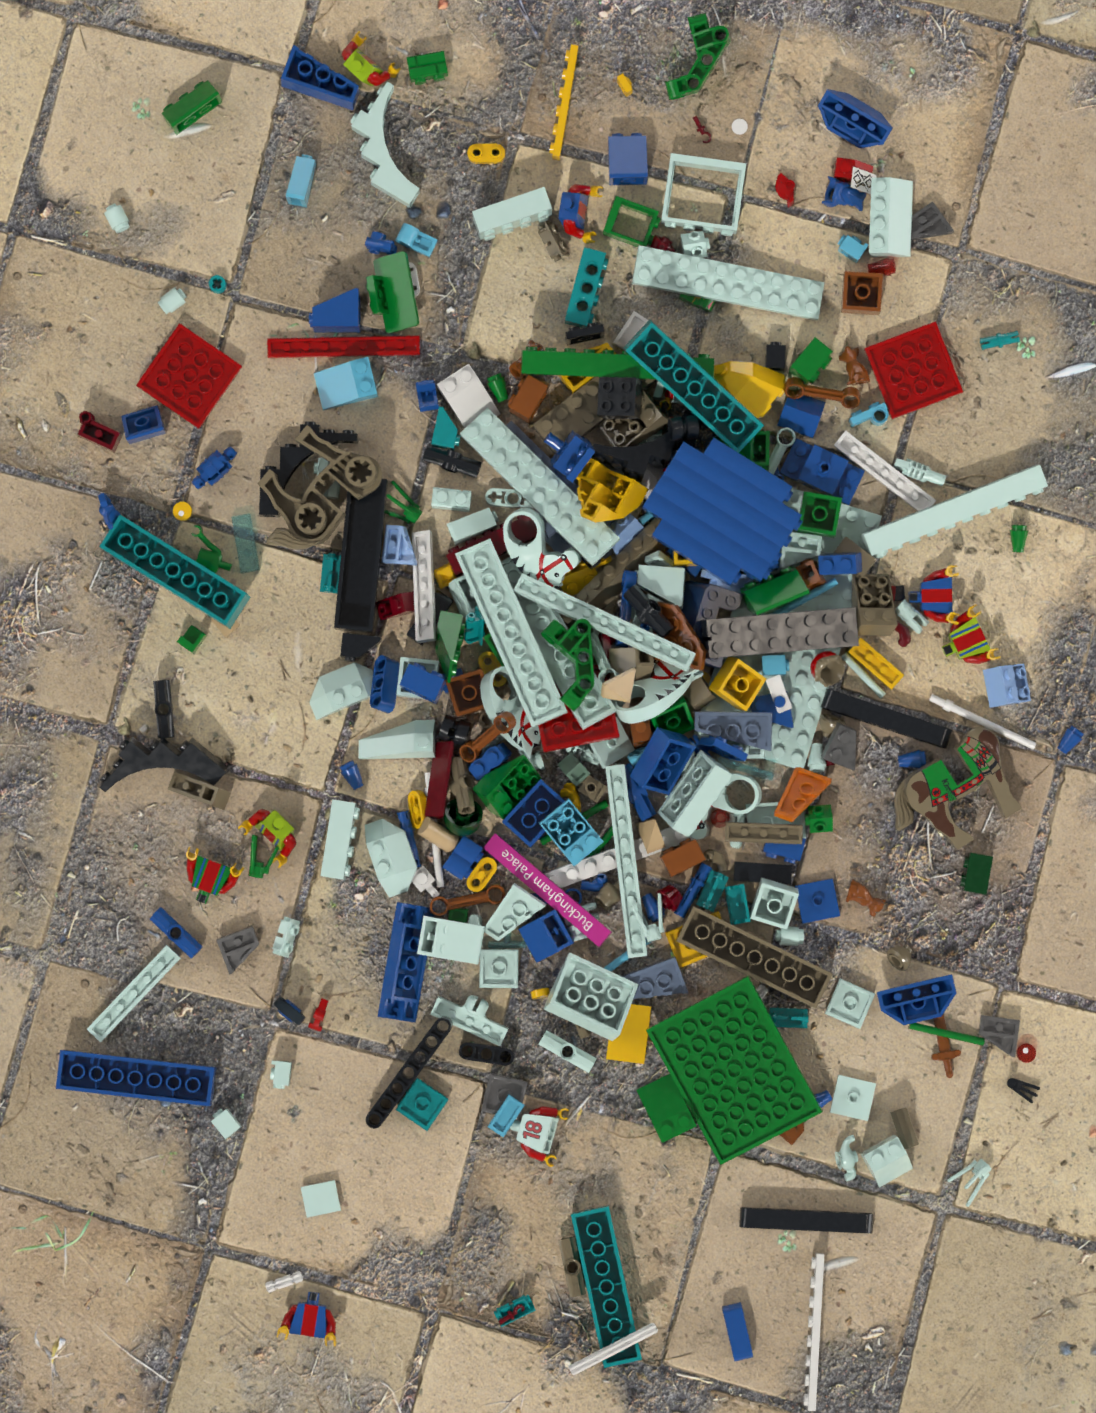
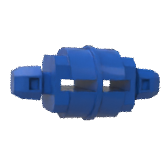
[192,447,237,489]

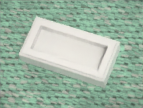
[613,311,648,351]

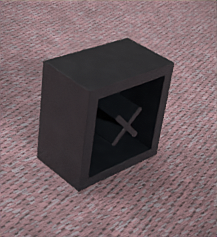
[597,377,642,419]

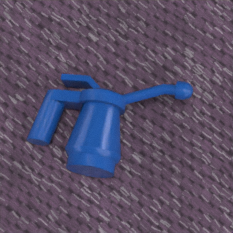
[98,493,121,530]

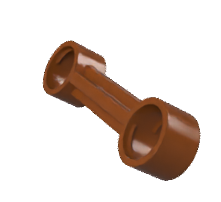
[785,377,860,409]
[459,711,516,762]
[429,885,505,917]

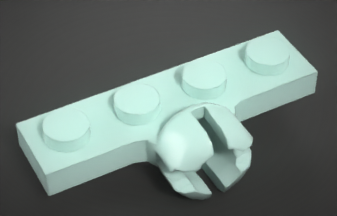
[430,995,509,1046]

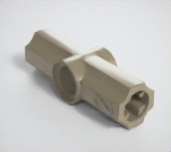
[450,756,475,815]
[558,1236,586,1297]

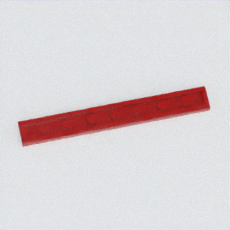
[267,335,420,358]

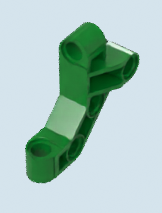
[665,13,731,100]
[541,619,594,711]

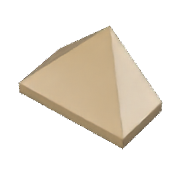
[601,667,636,703]
[636,817,666,854]

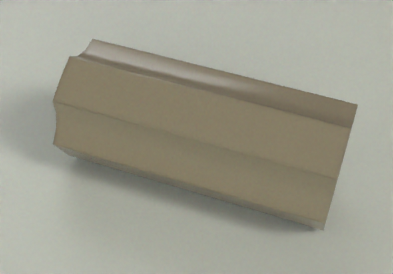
[890,1107,919,1149]

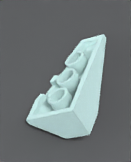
[358,720,435,759]

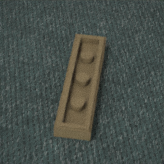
[725,822,803,845]

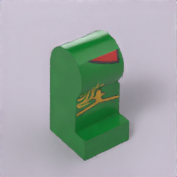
[679,294,716,312]

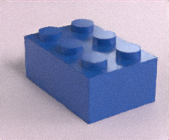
[399,662,446,704]
[630,727,696,795]
[502,779,565,848]

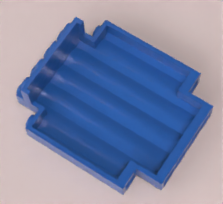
[642,438,803,586]

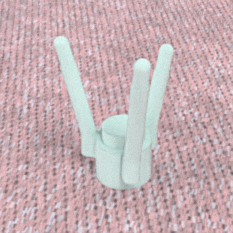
[631,893,665,942]
[947,1159,992,1207]

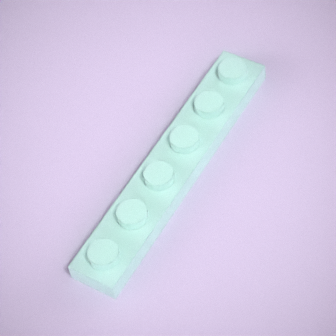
[87,945,181,1042]

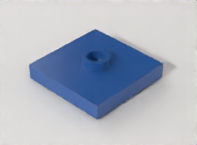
[795,878,840,924]

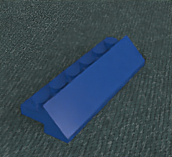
[377,902,435,1023]

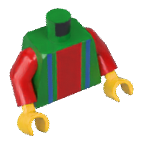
[186,847,244,904]

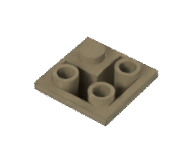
[609,647,654,681]

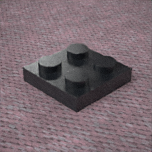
[565,322,605,346]

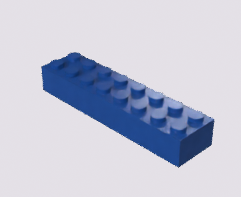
[56,1050,216,1106]

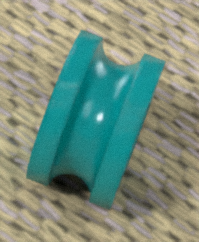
[209,275,227,294]

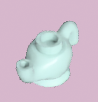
[835,1135,858,1181]

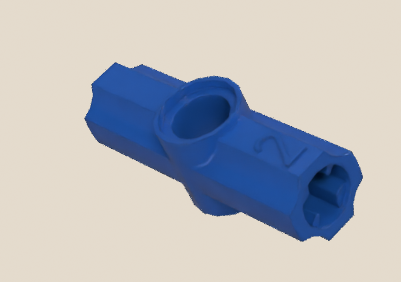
[625,763,657,821]
[150,907,203,959]

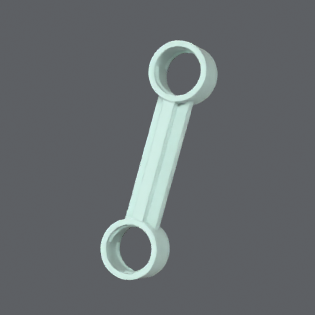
[769,427,796,475]
[578,628,619,684]

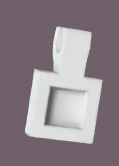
[412,866,440,898]

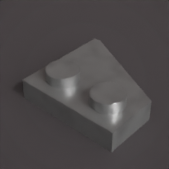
[216,926,259,975]

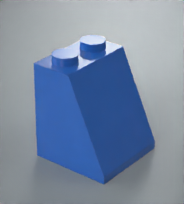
[608,133,648,186]
[309,288,360,333]

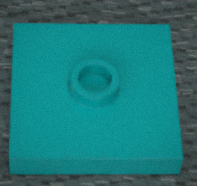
[395,1077,449,1131]

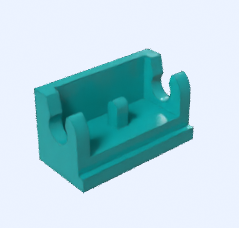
[724,884,751,925]

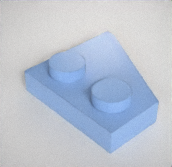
[381,525,417,566]

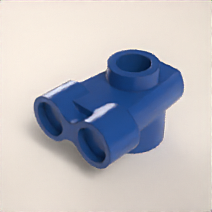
[365,231,397,255]

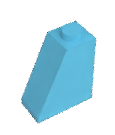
[286,154,316,208]

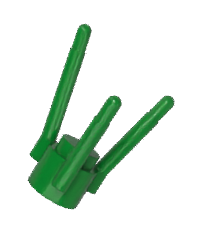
[385,481,423,524]
[248,835,279,878]

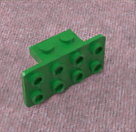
[366,251,419,333]

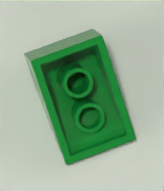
[636,1074,697,1143]

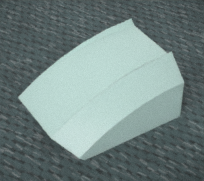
[449,575,480,618]

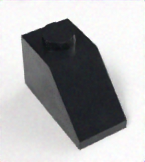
[340,633,382,662]

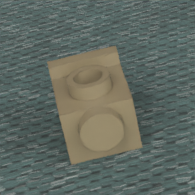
[577,775,607,804]

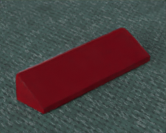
[425,741,454,819]

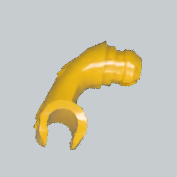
[560,783,581,813]

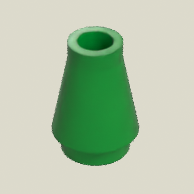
[487,373,509,403]
[1010,525,1029,552]

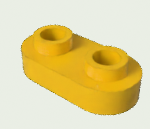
[467,143,505,164]
[478,651,507,687]
[408,790,426,829]
[466,857,497,892]

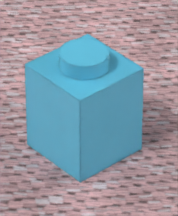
[761,655,789,676]

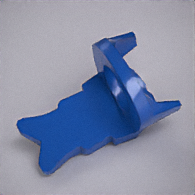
[822,176,866,211]

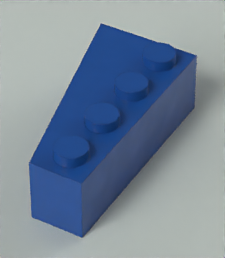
[281,45,359,110]

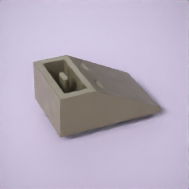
[598,389,668,447]
[851,574,898,636]

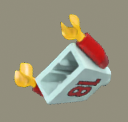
[510,1106,569,1167]

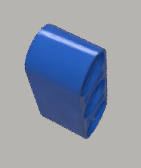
[370,655,400,713]
[722,1302,753,1362]

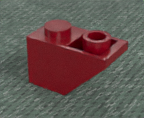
[376,591,415,621]

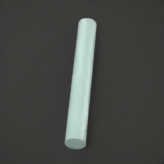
[841,652,886,699]

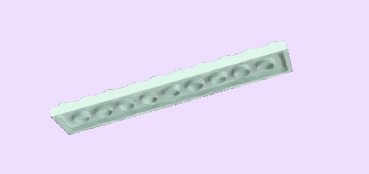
[632,245,825,321]
[460,408,620,566]
[455,539,567,728]
[501,557,616,730]

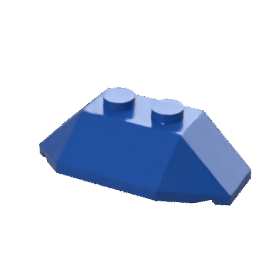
[818,89,893,148]
[876,974,956,1025]

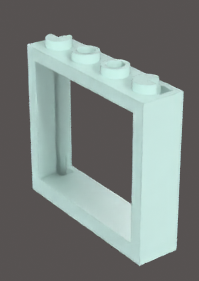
[661,153,746,236]

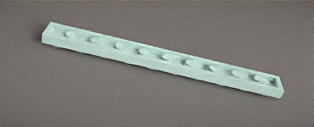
[514,573,696,672]
[605,764,647,958]

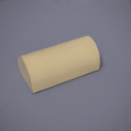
[417,817,459,852]

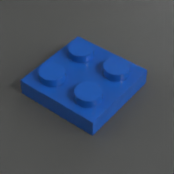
[698,736,748,761]

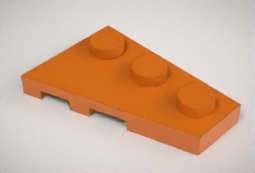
[774,767,832,822]

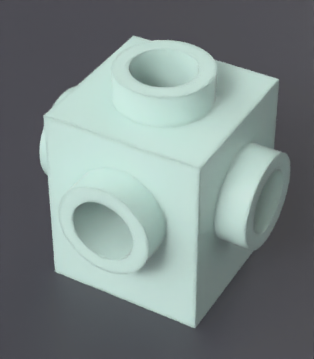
[680,231,710,258]

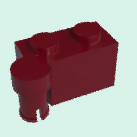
[77,411,122,453]

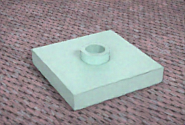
[590,716,635,768]
[479,949,519,988]
[824,978,875,1029]
[830,1075,876,1121]

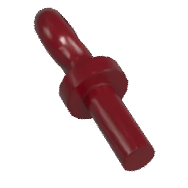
[693,115,711,143]
[498,1304,525,1325]

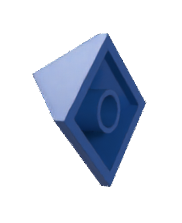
[777,395,826,438]
[121,405,166,444]

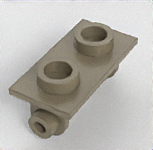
[538,222,569,262]

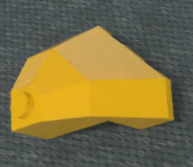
[714,361,786,418]
[576,458,649,523]

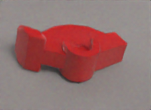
[775,173,796,207]
[308,998,329,1032]

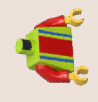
[342,31,401,86]
[941,604,1001,664]
[238,809,297,868]

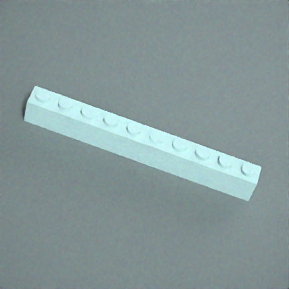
[860,465,1048,558]

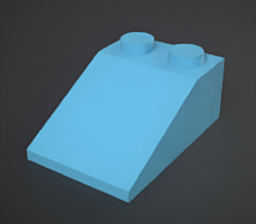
[314,357,378,410]

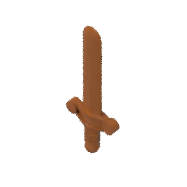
[931,1013,961,1078]

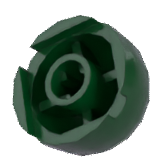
[444,798,483,836]

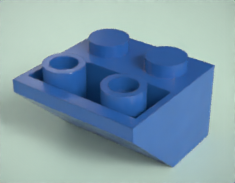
[518,909,573,963]

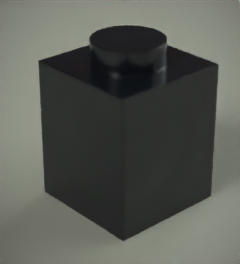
[765,342,786,371]

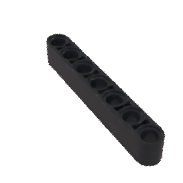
[821,689,952,749]
[366,1016,453,1129]
[739,1207,873,1234]

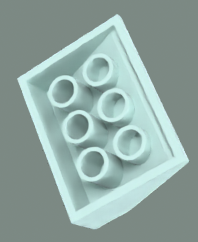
[544,952,639,1041]

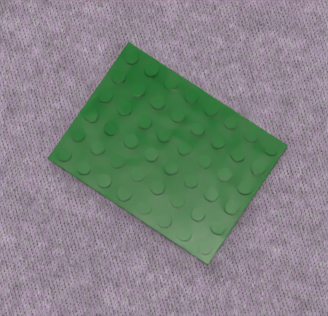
[646,976,823,1165]

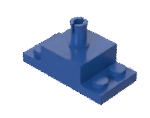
[543,430,595,483]
[780,438,865,505]

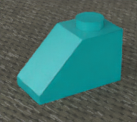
[431,406,461,451]

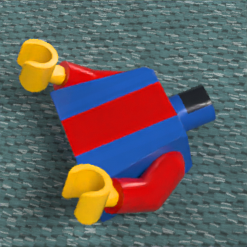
[559,184,603,244]
[909,565,960,625]
[276,1292,337,1346]

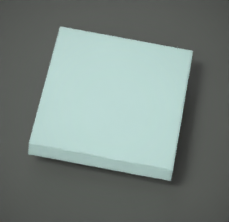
[301,1180,341,1218]

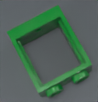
[603,196,661,247]

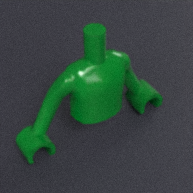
[191,525,232,573]

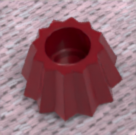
[650,235,676,252]
[656,885,682,912]

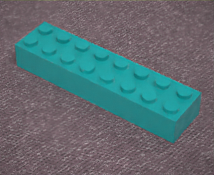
[623,319,764,453]
[99,515,251,629]
[571,1205,642,1368]

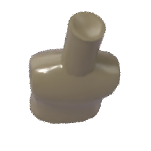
[594,880,621,911]

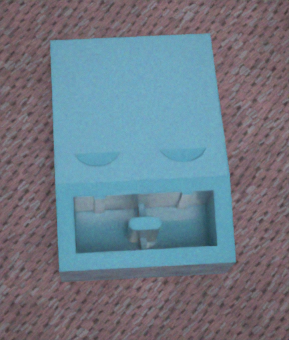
[539,798,604,866]

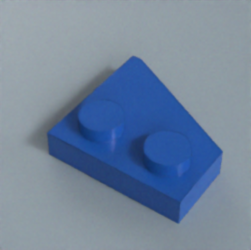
[750,691,794,728]

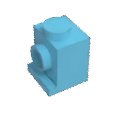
[838,235,869,264]

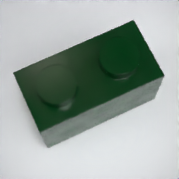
[959,853,993,895]

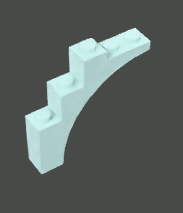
[350,82,420,208]

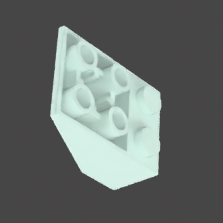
[417,916,485,964]

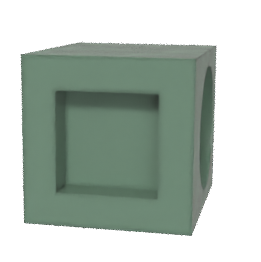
[557,752,591,786]

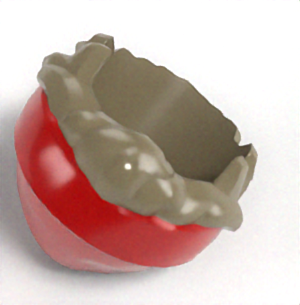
[810,651,846,687]

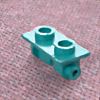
[320,553,341,593]
[464,606,485,646]
[696,870,729,913]
[769,1007,808,1028]
[493,1295,536,1327]

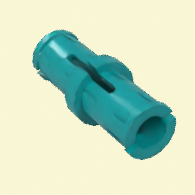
[980,330,1020,350]

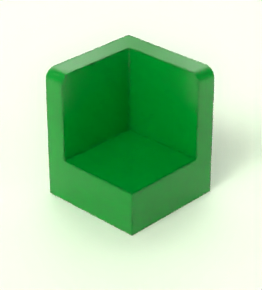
[177,625,207,654]

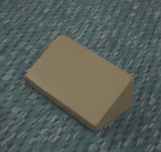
[834,537,876,577]

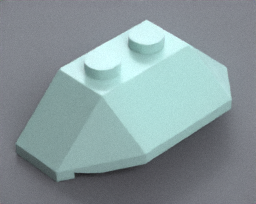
[309,662,374,720]
[365,819,417,898]

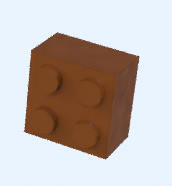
[841,271,883,315]
[508,374,548,424]
[445,669,485,718]
[660,838,706,878]

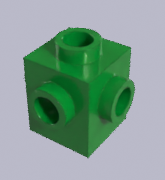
[804,804,833,833]

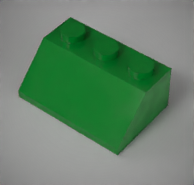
[161,80,223,136]
[740,566,809,615]

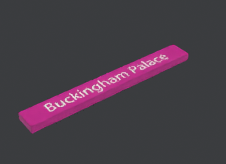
[483,833,612,947]

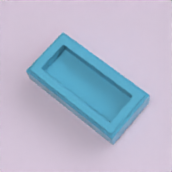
[487,1094,525,1138]

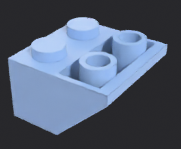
[608,514,644,555]
[983,663,1031,708]

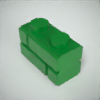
[406,51,448,85]

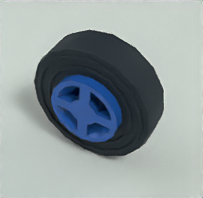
[274,997,306,1025]

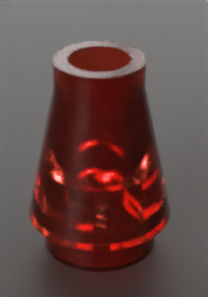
[868,257,896,276]
[710,809,729,828]

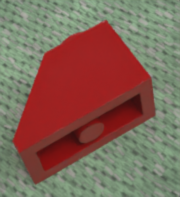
[833,157,873,183]

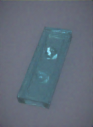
[231,514,260,574]
[717,757,774,781]

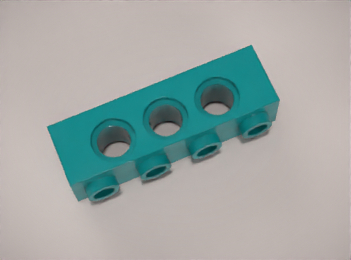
[565,247,609,328]

